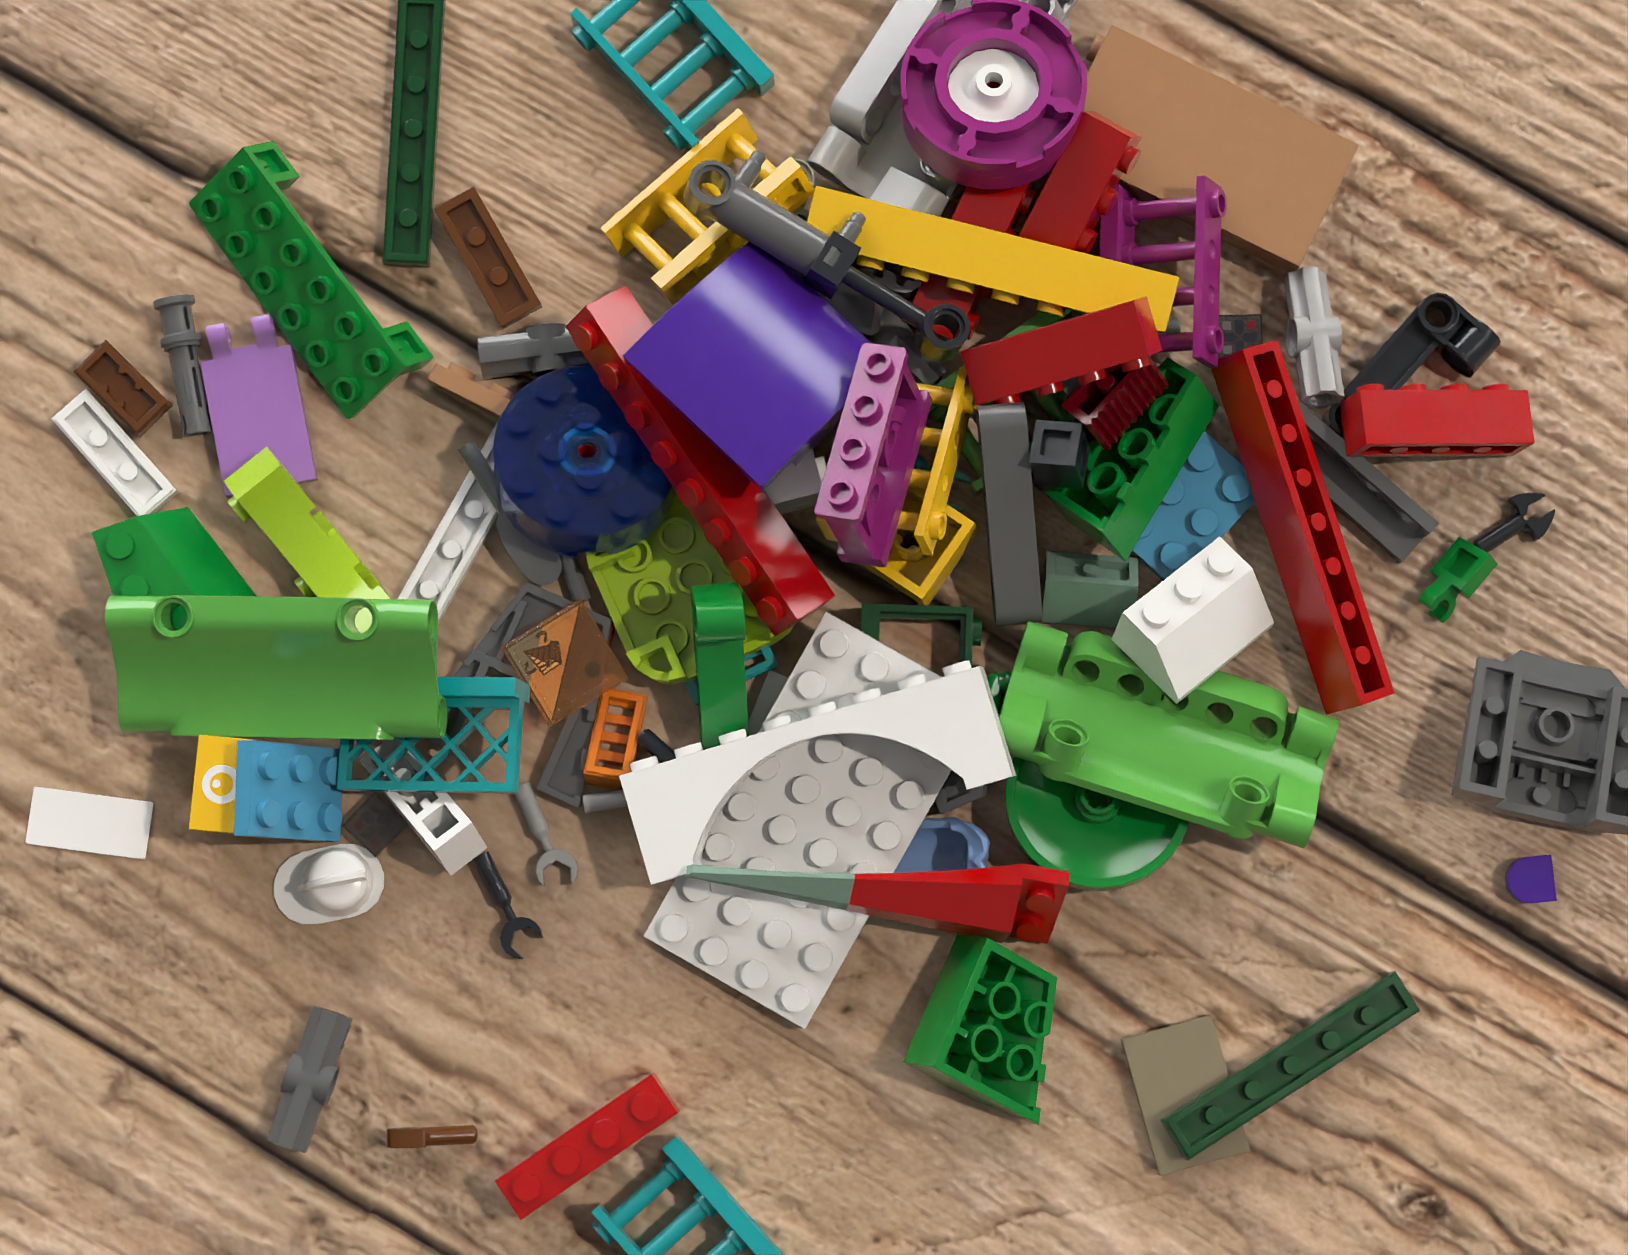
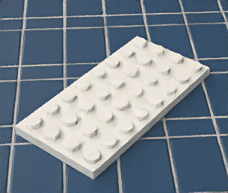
[644,612,952,1029]

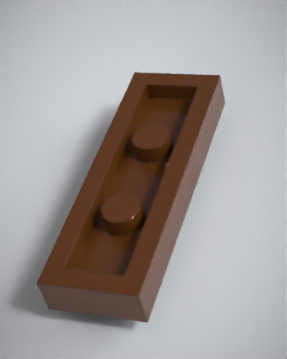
[434,186,542,329]

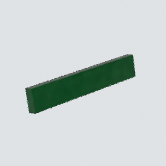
[383,0,446,267]
[1160,971,1420,1160]

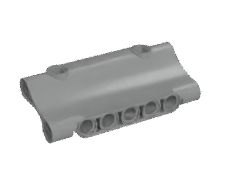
[806,0,1078,217]

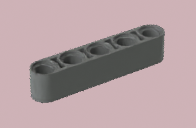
[976,402,1042,627]

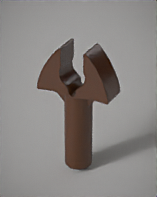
[387,1125,478,1148]

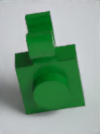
[1418,536,1498,623]

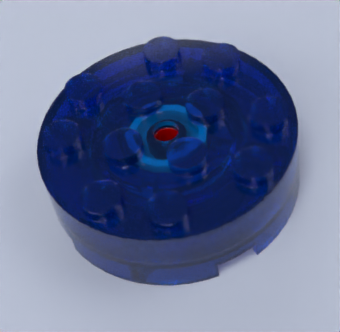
[493,366,676,557]

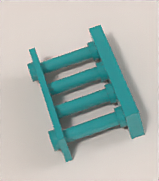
[570,0,775,152]
[591,1134,785,1255]

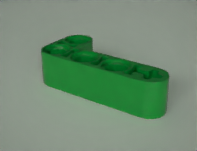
[691,582,749,750]

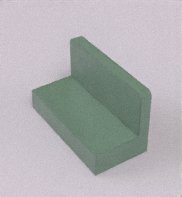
[1042,551,1139,628]

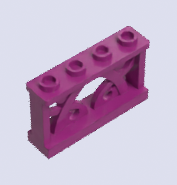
[814,343,932,568]

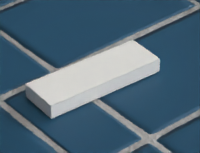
[51,389,179,516]

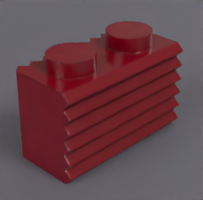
[1060,356,1168,450]

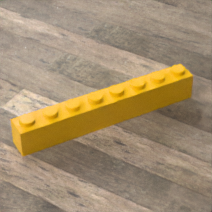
[807,186,1180,333]

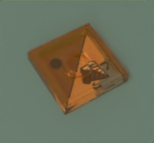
[501,599,630,727]

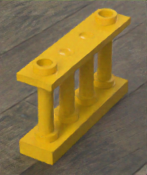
[600,109,815,307]
[816,367,979,556]

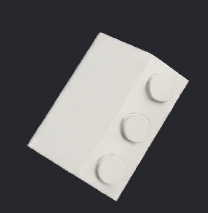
[1111,537,1274,704]

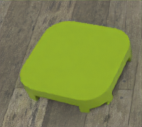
[585,487,794,685]

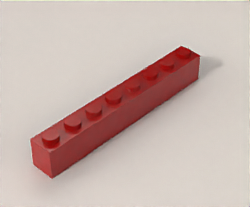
[565,285,836,637]
[1211,340,1394,715]

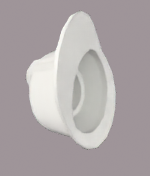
[274,844,384,924]

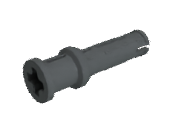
[153,294,212,437]

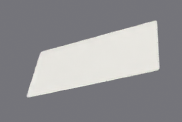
[25,787,154,859]

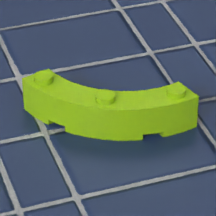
[223,446,390,633]

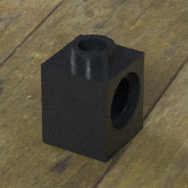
[1029,420,1090,489]

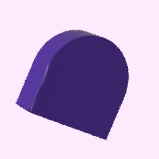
[1505,854,1557,903]

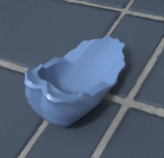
[894,817,990,873]

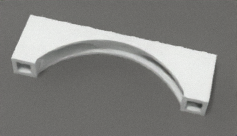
[619,660,1016,885]

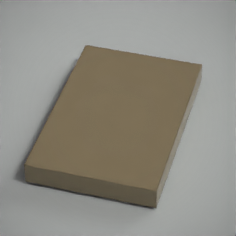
[1121,1015,1250,1176]

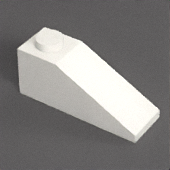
[360,738,488,876]

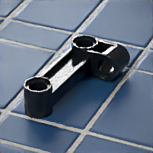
[1322,293,1501,439]

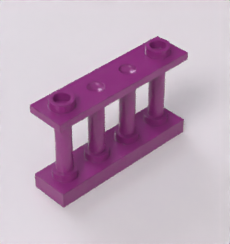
[1100,176,1227,368]

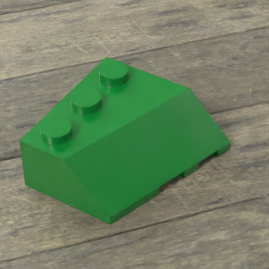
[903,934,1057,1125]

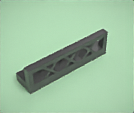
[1298,401,1439,564]

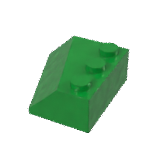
[92,507,256,630]

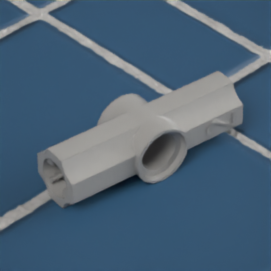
[1284,267,1344,409]

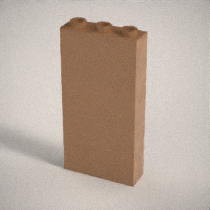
[1085,25,1359,273]

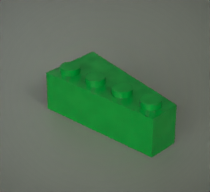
[1044,357,1219,561]

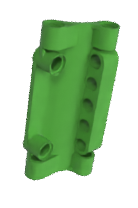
[105,595,447,740]
[999,621,1339,849]

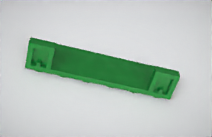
[189,141,434,419]

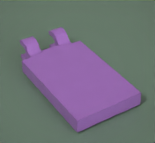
[200,314,318,498]

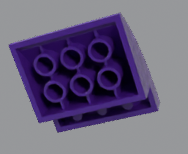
[623,242,871,492]

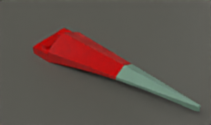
[686,864,1069,944]

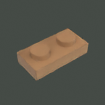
[428,362,522,427]

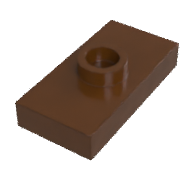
[73,340,173,438]

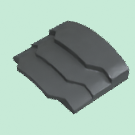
[1451,650,1628,835]

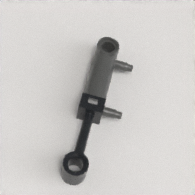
[684,150,970,362]

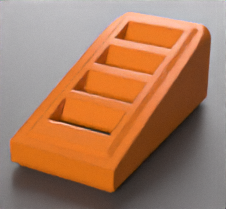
[583,687,648,790]

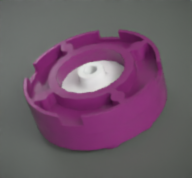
[900,0,1087,190]

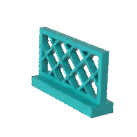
[337,677,530,794]

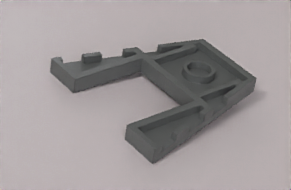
[424,582,612,807]

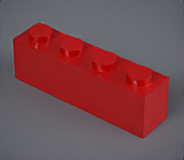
[1018,111,1142,254]
[907,181,1039,341]
[960,296,1163,405]
[1340,384,1535,457]
[495,1072,680,1220]

